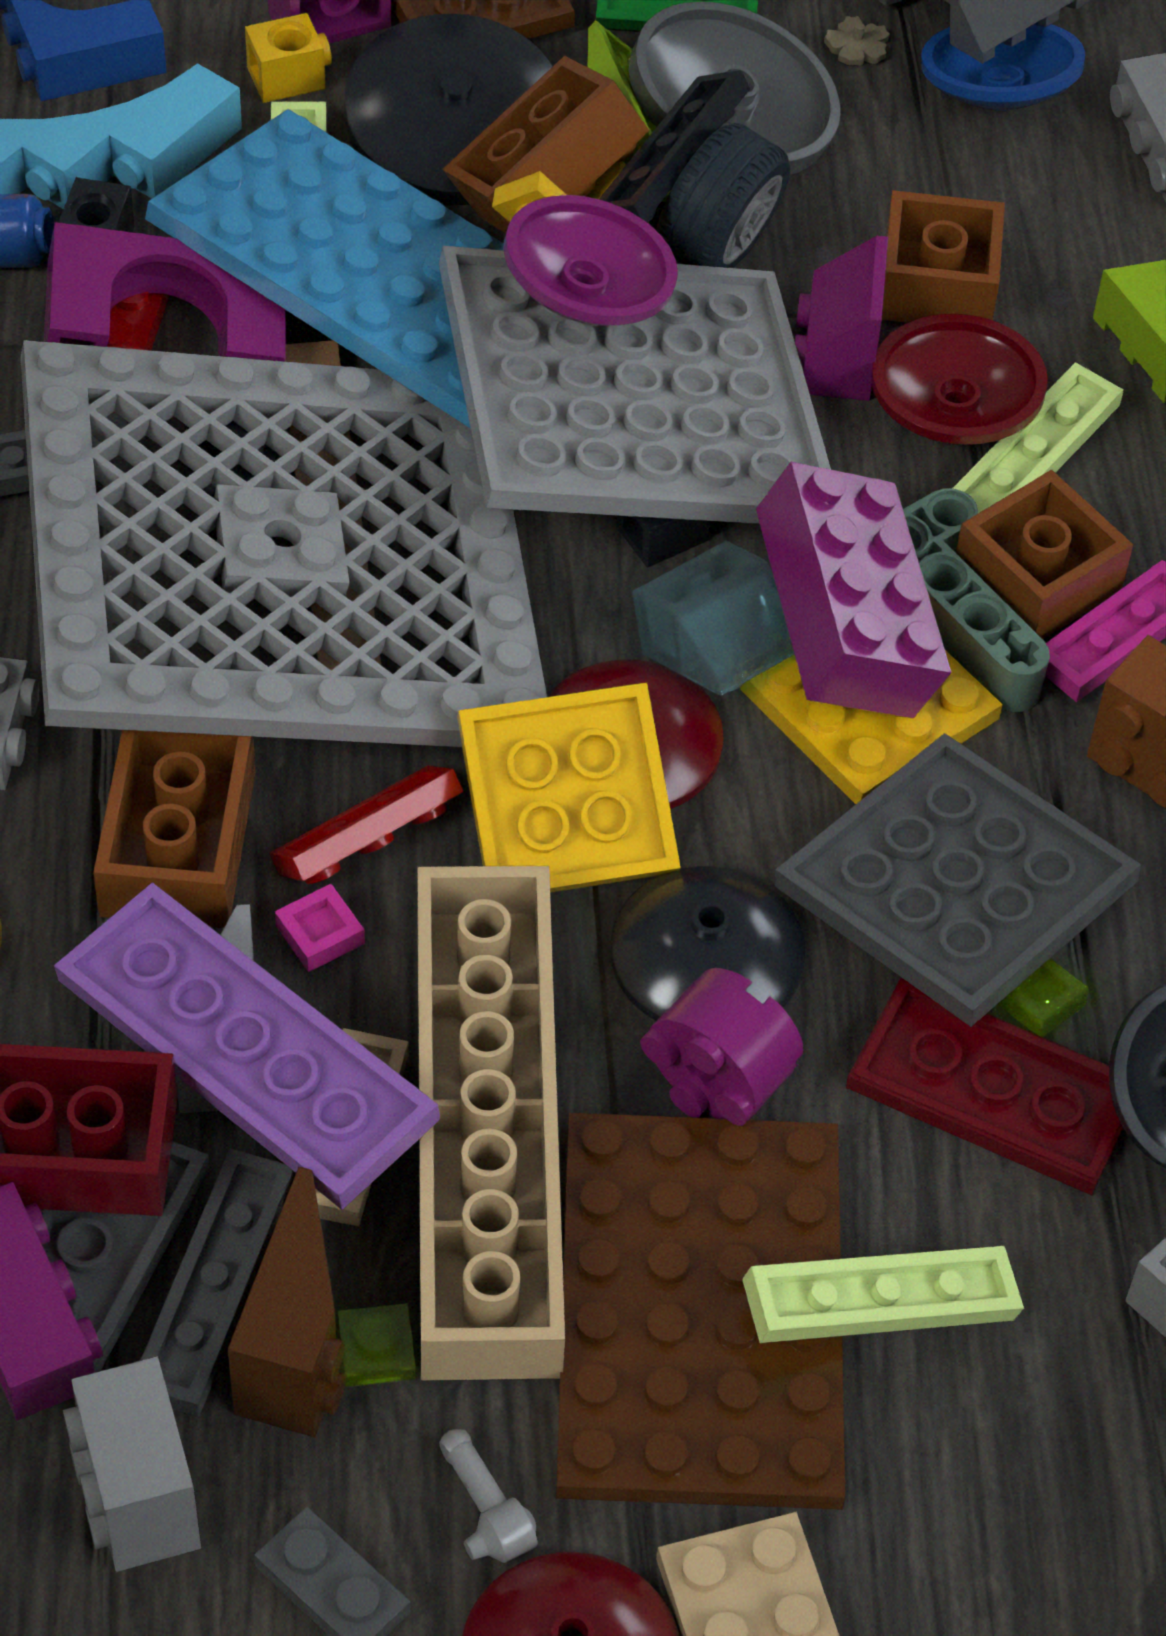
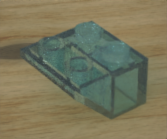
[632,541,794,696]

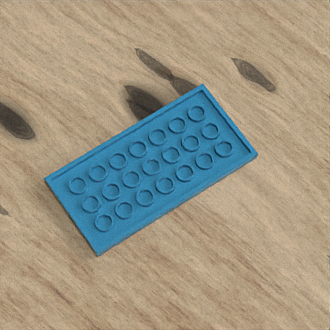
[145,109,504,429]

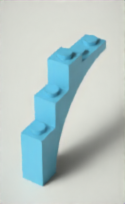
[0,63,242,209]

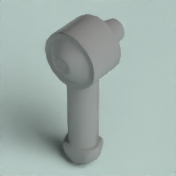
[439,1429,538,1563]

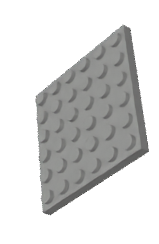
[439,246,831,524]

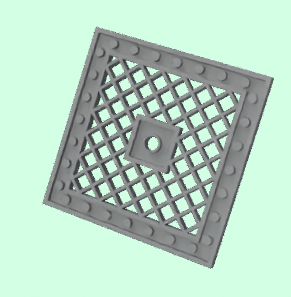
[20,340,547,747]

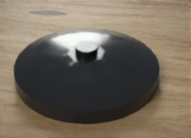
[344,13,553,205]

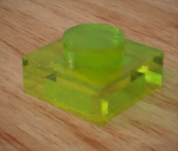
[998,958,1089,1037]
[338,1303,416,1387]

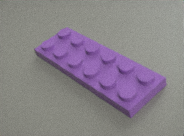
[54,882,440,1210]

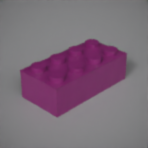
[756,461,952,718]

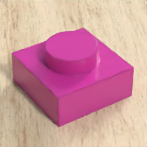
[275,884,365,972]

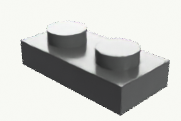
[254,1506,410,1636]

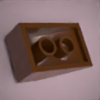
[228,1167,346,1437]

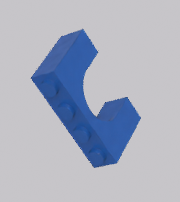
[0,0,167,101]

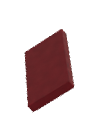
[846,977,1124,1196]

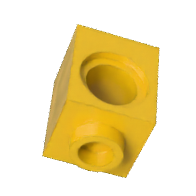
[245,13,332,103]

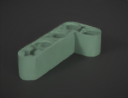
[903,488,1050,712]

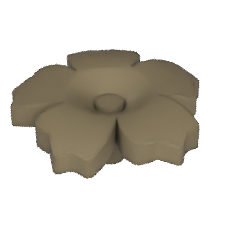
[824,16,889,66]

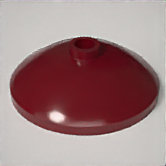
[871,314,1048,445]
[548,659,723,810]
[462,1552,679,1636]

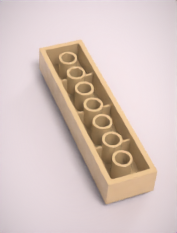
[418,866,565,1380]

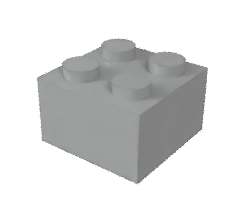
[63,1356,201,1572]

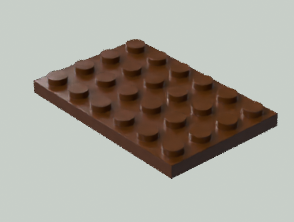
[556,1113,845,1510]

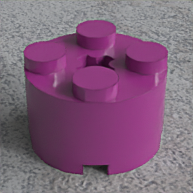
[640,968,803,1126]

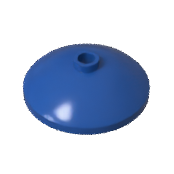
[921,22,1085,111]

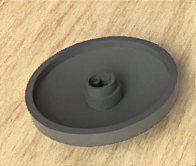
[629,2,840,175]

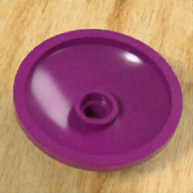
[503,195,678,326]

